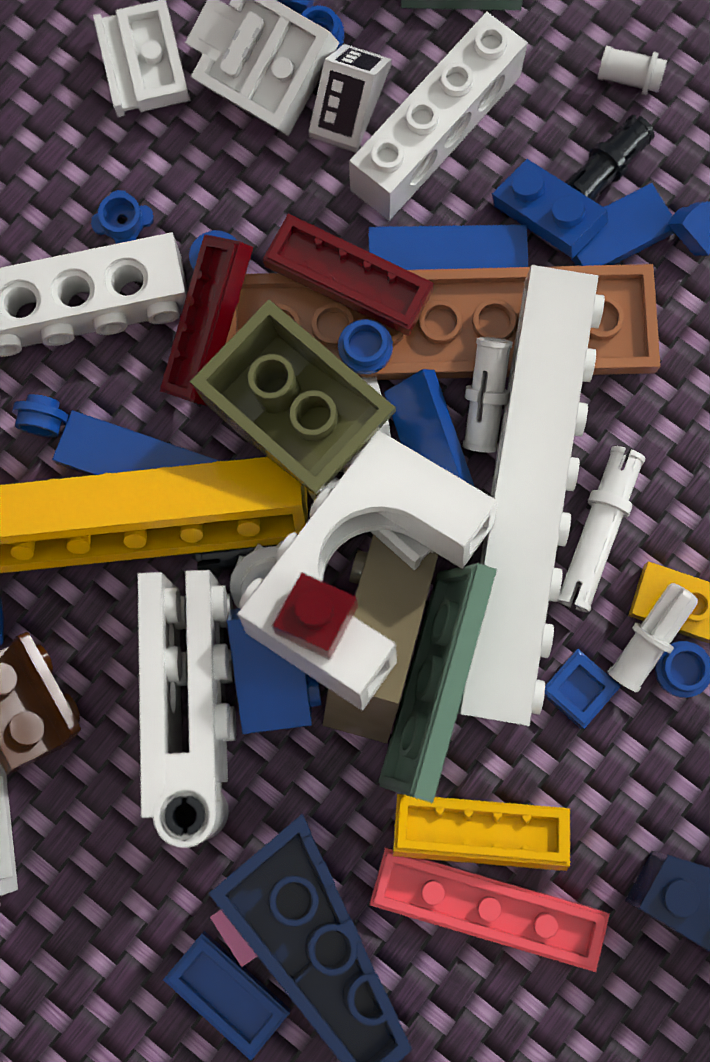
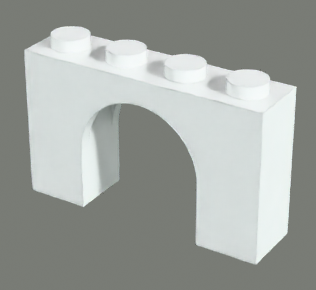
[238,430,497,711]

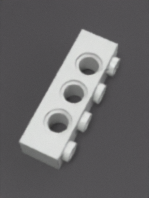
[349,12,528,221]
[0,232,188,357]

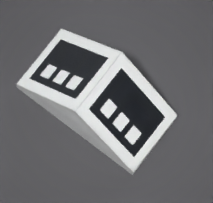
[309,44,392,153]

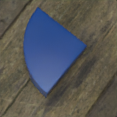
[668,201,710,256]

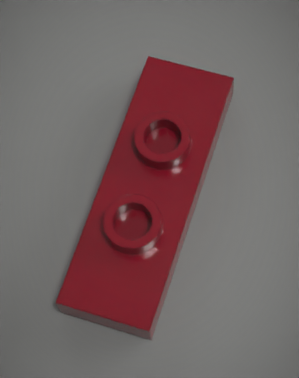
[263,213,434,336]
[160,235,253,406]

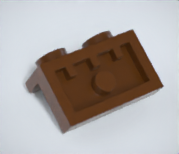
[0,632,81,775]

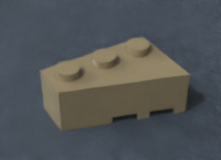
[319,534,438,744]

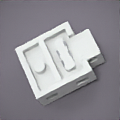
[185,0,339,136]

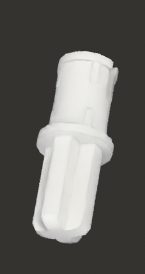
[608,583,698,692]

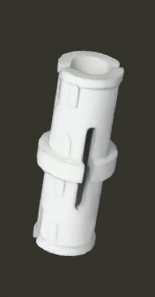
[462,337,513,453]

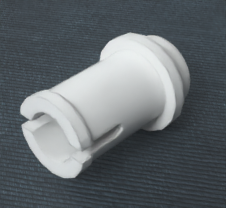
[598,46,667,95]

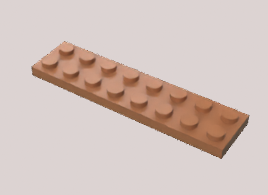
[226,264,660,380]

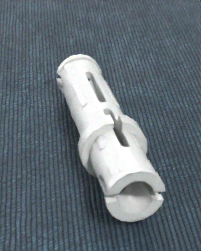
[557,446,646,613]

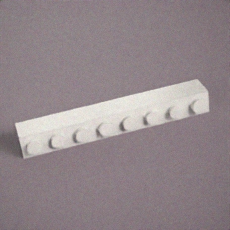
[458,265,605,726]

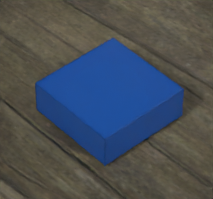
[544,649,621,729]

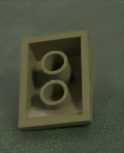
[190,299,396,496]

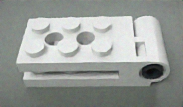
[138,570,236,848]

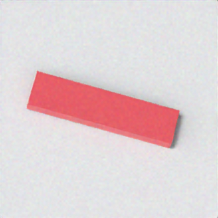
[370,847,610,972]

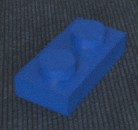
[492,159,608,259]

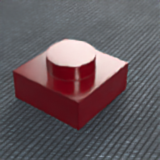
[272,572,358,659]

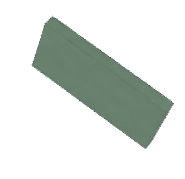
[378,563,497,803]

